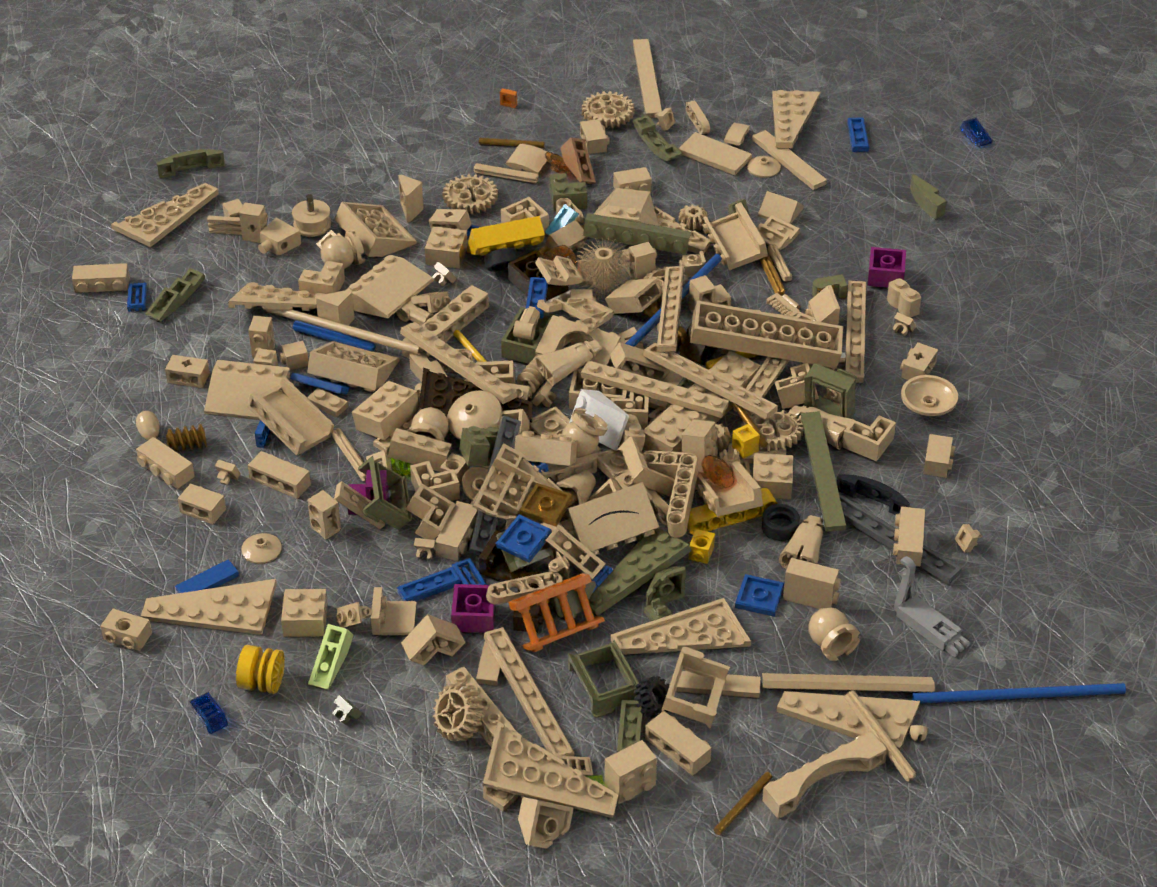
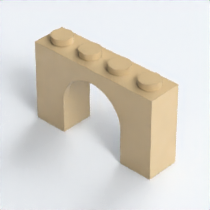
[535,315,621,367]

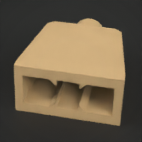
[258,218,301,255]

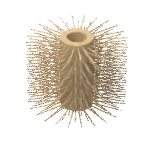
[577,238,630,299]

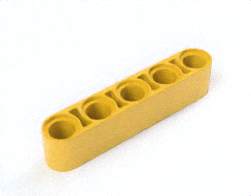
[687,488,778,535]

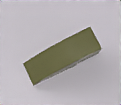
[910,174,947,220]

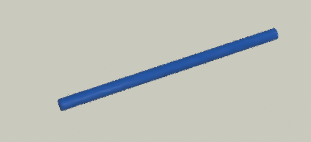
[625,254,722,347]
[912,683,1126,703]

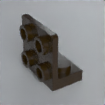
[479,530,528,581]

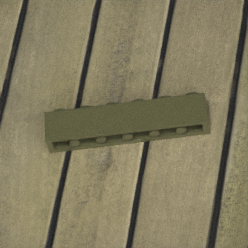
[583,213,691,255]

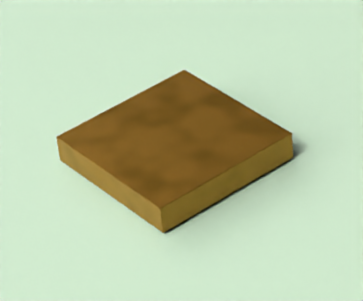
[520,483,573,527]

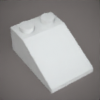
[570,389,629,450]

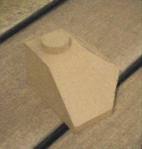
[518,797,574,849]

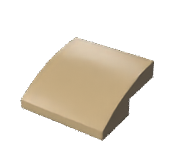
[506,144,551,174]
[757,215,800,250]
[535,255,584,285]

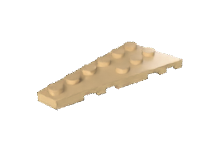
[772,90,821,148]

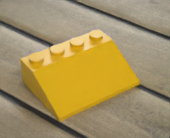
[466,216,545,256]

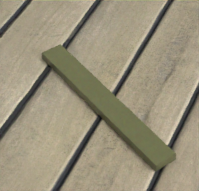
[801,411,846,532]

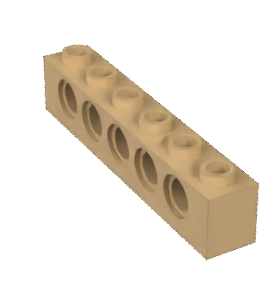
[402,285,489,359]
[446,667,518,748]

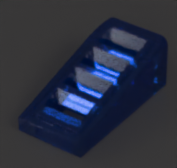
[960,118,993,147]
[189,692,228,734]

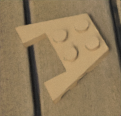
[537,297,614,334]

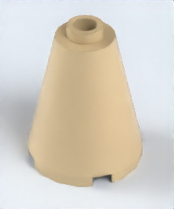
[555,471,596,519]

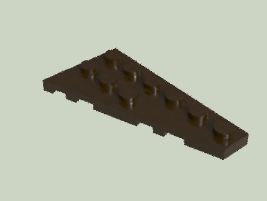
[419,367,533,423]

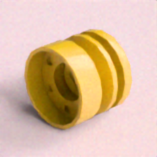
[236,645,285,694]

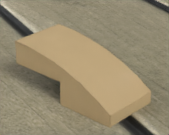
[724,123,750,146]

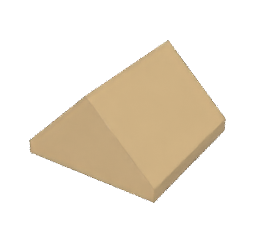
[398,175,424,223]
[758,191,804,224]
[316,289,355,332]

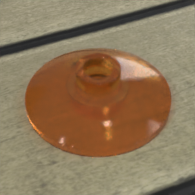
[545,152,572,173]
[701,455,734,488]

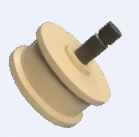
[292,194,331,237]

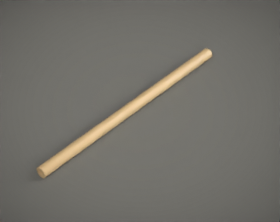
[266,309,422,355]

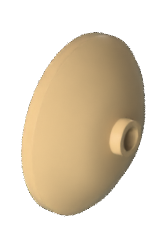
[901,375,958,417]
[447,391,502,440]

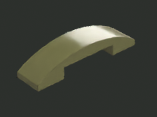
[633,115,682,161]
[156,149,225,178]

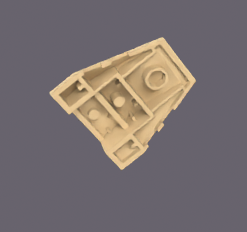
[594,188,659,226]
[472,443,562,524]

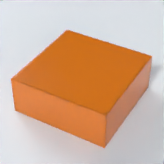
[500,88,517,108]

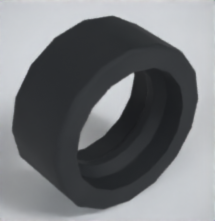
[484,248,518,272]
[761,504,800,541]

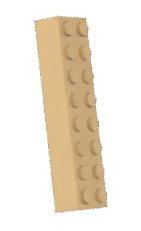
[690,300,843,368]
[643,351,761,452]

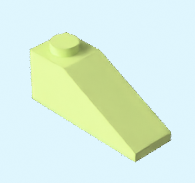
[308,624,354,690]

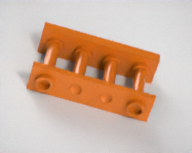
[508,573,604,652]

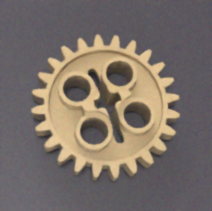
[582,91,634,128]
[443,174,498,214]
[741,410,803,451]

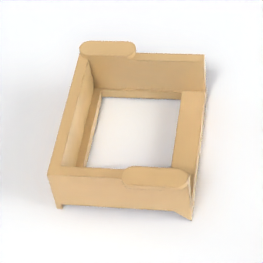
[617,436,675,497]
[661,647,730,728]

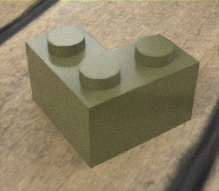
[549,173,587,211]
[459,426,499,466]

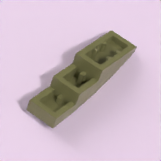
[145,268,206,322]

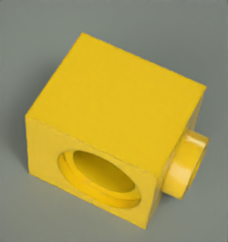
[732,424,760,458]
[688,529,715,564]

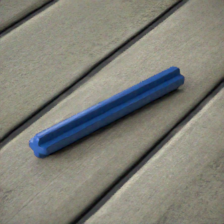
[292,321,376,351]

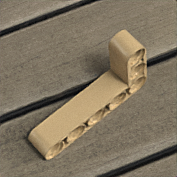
[642,451,698,538]

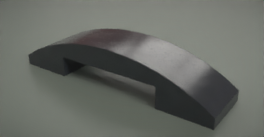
[836,474,910,515]

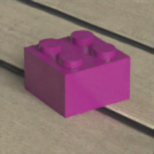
[867,247,906,287]
[451,584,496,633]

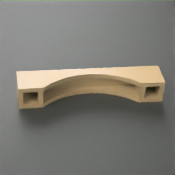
[762,731,887,819]

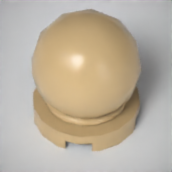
[321,230,365,269]
[408,407,449,442]
[562,408,608,458]
[809,607,860,661]

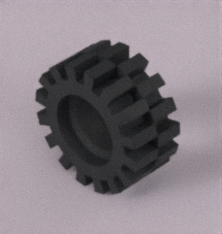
[634,676,669,718]

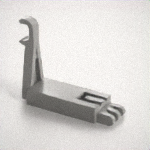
[894,556,970,657]

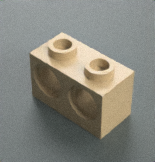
[248,316,275,358]
[307,490,341,540]

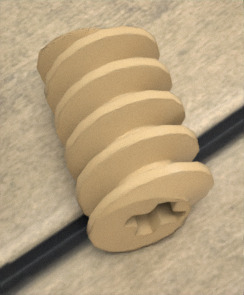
[517,354,546,393]

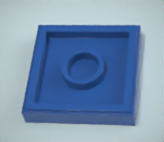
[496,514,552,563]
[735,574,785,617]

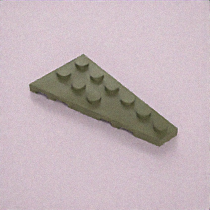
[589,528,691,616]

